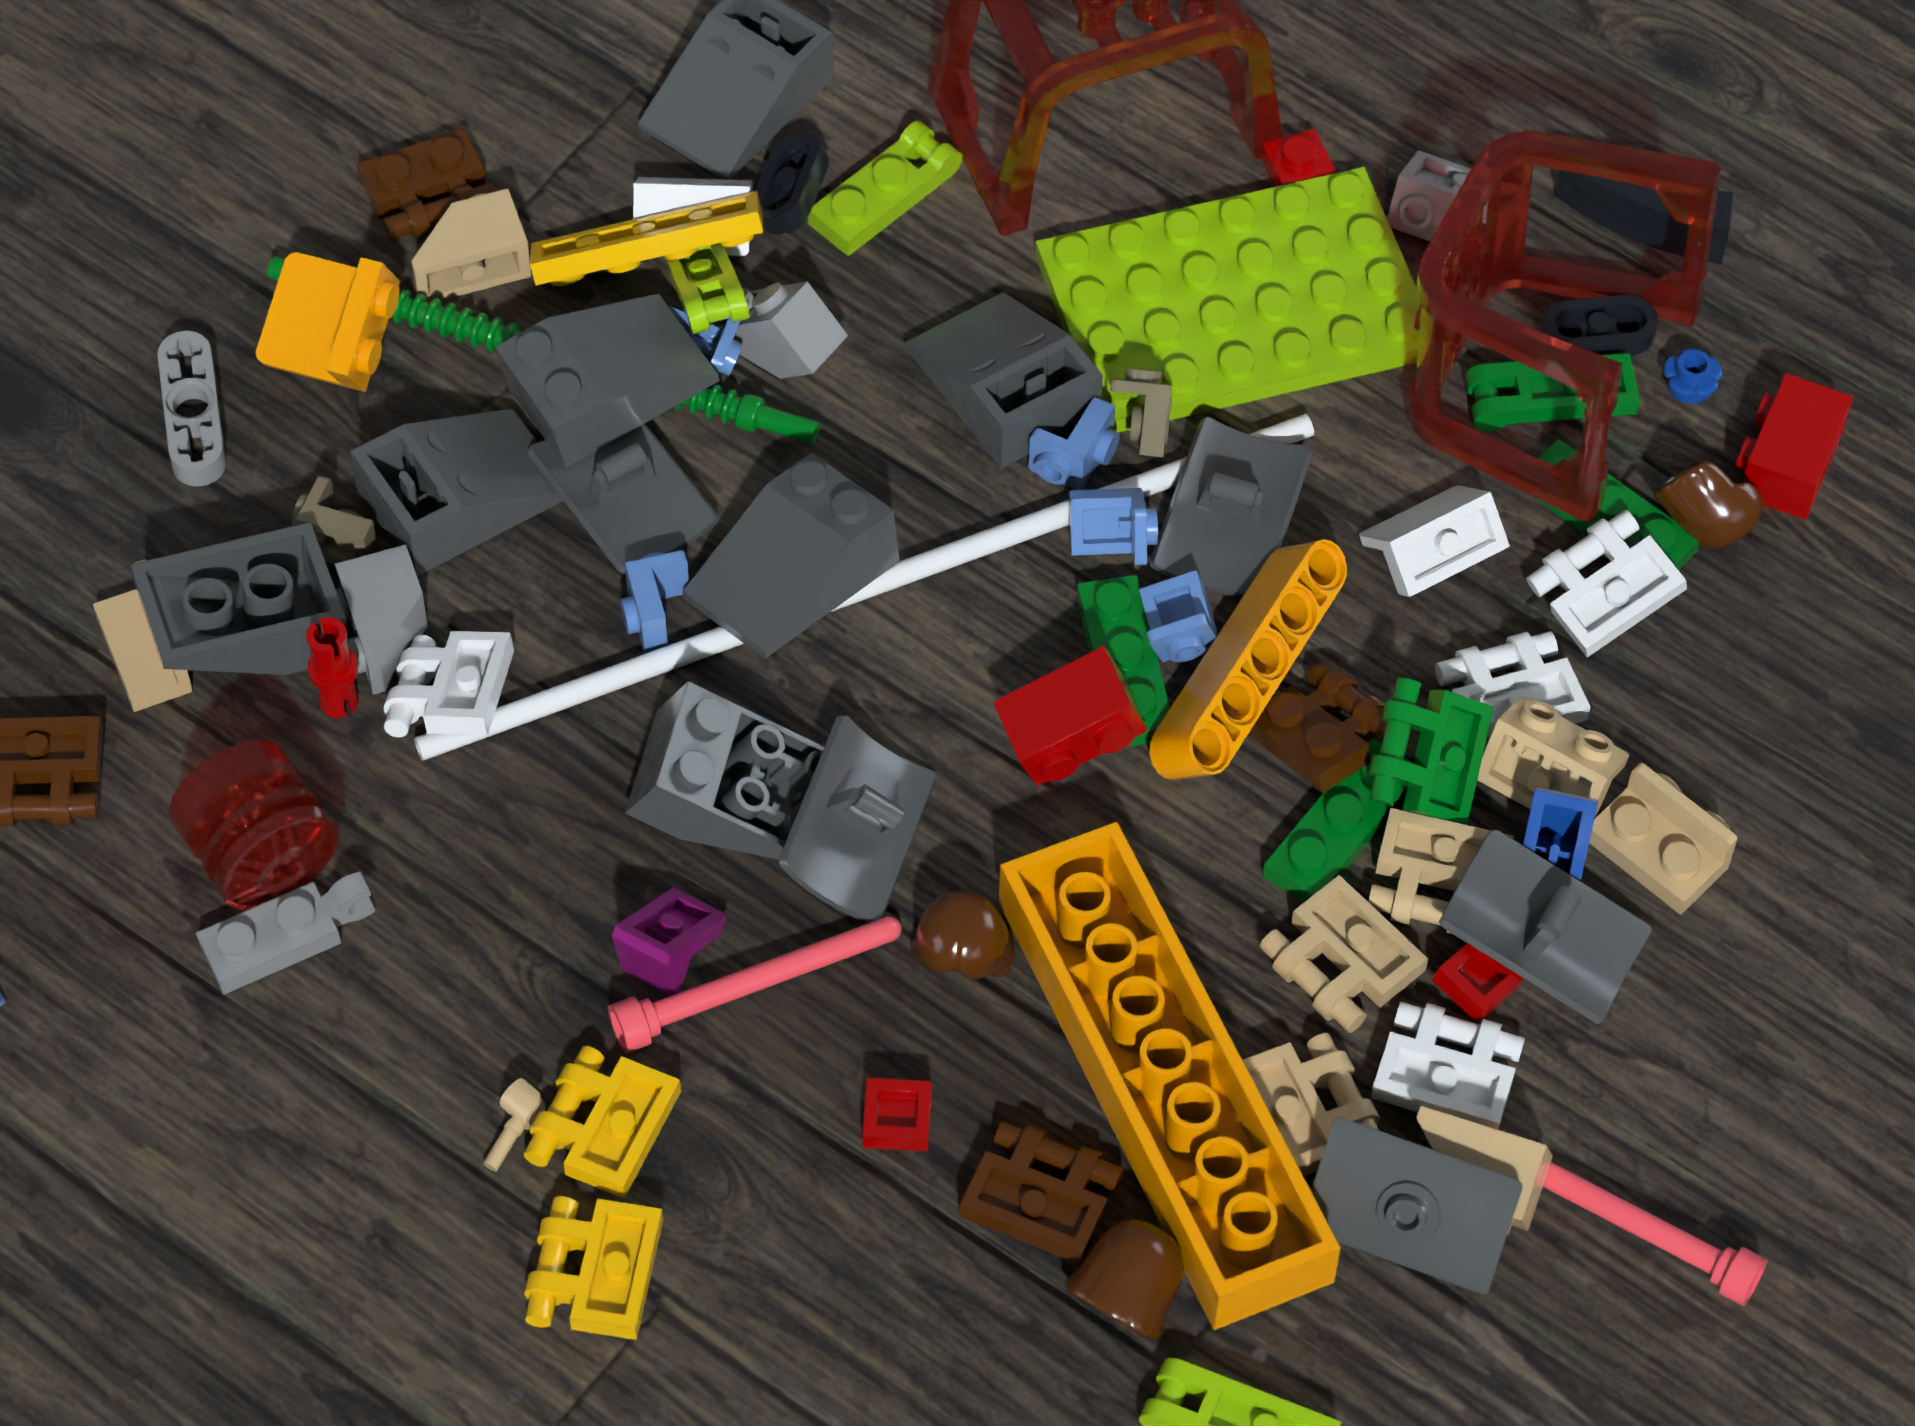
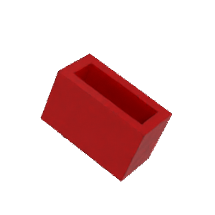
[1735,373,1854,520]
[993,646,1148,786]

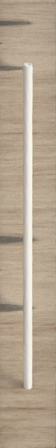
[414,414,1314,761]

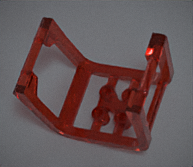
[928,0,1283,235]
[1407,130,1721,521]

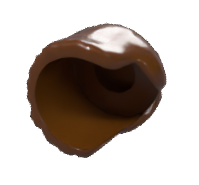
[1653,461,1764,550]
[911,890,1015,979]
[1065,1218,1184,1339]

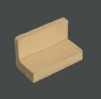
[93,559,193,712]

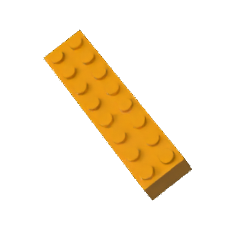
[999,822,1341,1330]

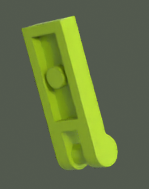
[808,120,963,257]
[665,243,750,334]
[1139,1358,1342,1426]

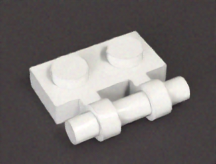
[1526,510,1687,657]
[384,631,514,737]
[1435,631,1591,749]
[1371,1002,1525,1130]

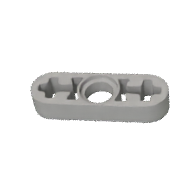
[157,331,226,486]

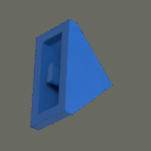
[1523,787,1598,881]

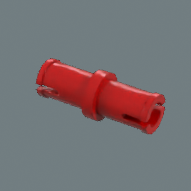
[306,617,359,718]

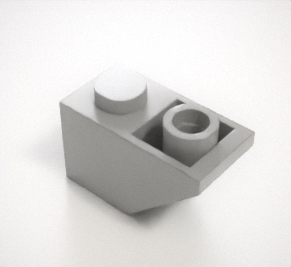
[713,281,848,379]
[335,545,428,695]

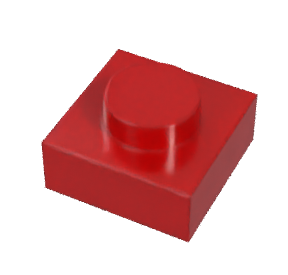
[1260,128,1336,187]
[1432,943,1524,1024]
[862,1078,932,1152]

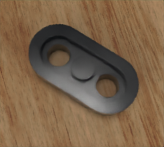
[755,132,829,234]
[1539,295,1659,358]

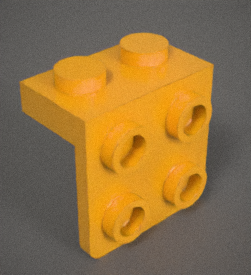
[256,252,400,392]

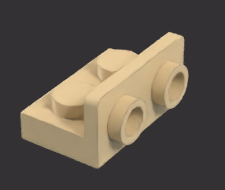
[1477,697,1629,819]
[1589,763,1737,915]

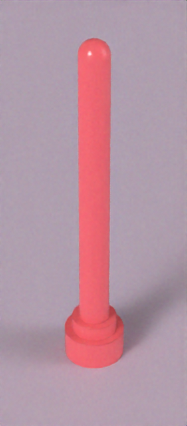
[608,916,902,1054]
[1543,1162,1768,1307]

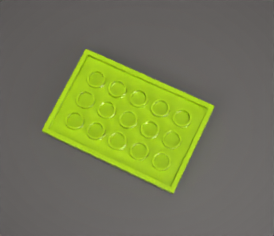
[1035,167,1441,432]

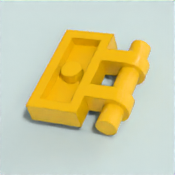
[524,1046,681,1199]
[524,1196,663,1340]

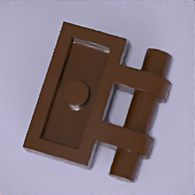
[357,128,496,240]
[1248,664,1387,793]
[0,716,103,827]
[959,1120,1124,1265]

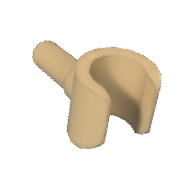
[483,1078,546,1172]

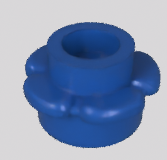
[1663,348,1722,404]

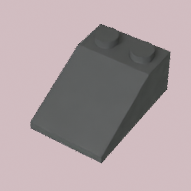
[495,294,720,469]
[683,453,900,659]
[130,522,346,675]

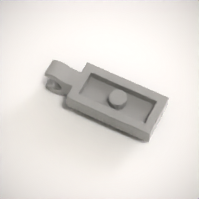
[196,872,375,995]

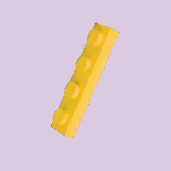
[530,191,763,286]

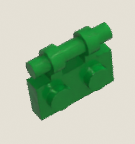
[1369,678,1494,825]

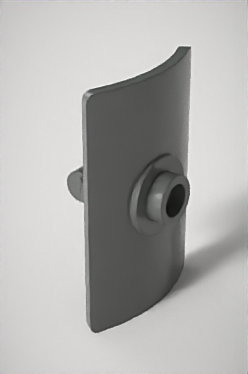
[1150,417,1313,598]
[527,424,719,573]
[779,716,936,923]
[1439,829,1652,1024]
[1311,1118,1523,1295]

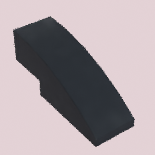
[1555,151,1734,264]

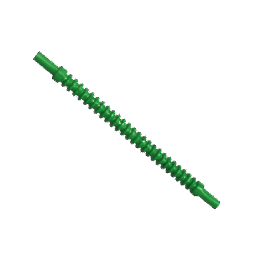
[267,256,820,445]

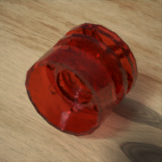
[168,740,340,910]

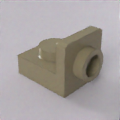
[1110,368,1174,457]
[292,476,378,565]

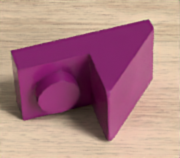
[612,887,727,996]

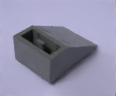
[638,0,833,180]
[905,292,1103,469]
[350,409,563,576]
[625,681,824,860]

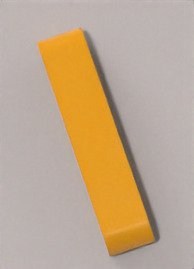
[1149,539,1347,780]

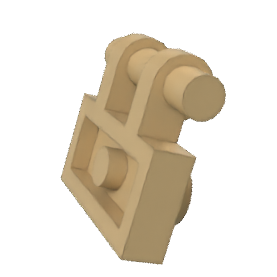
[1368,808,1514,935]
[1260,875,1428,1033]
[1242,1033,1380,1177]

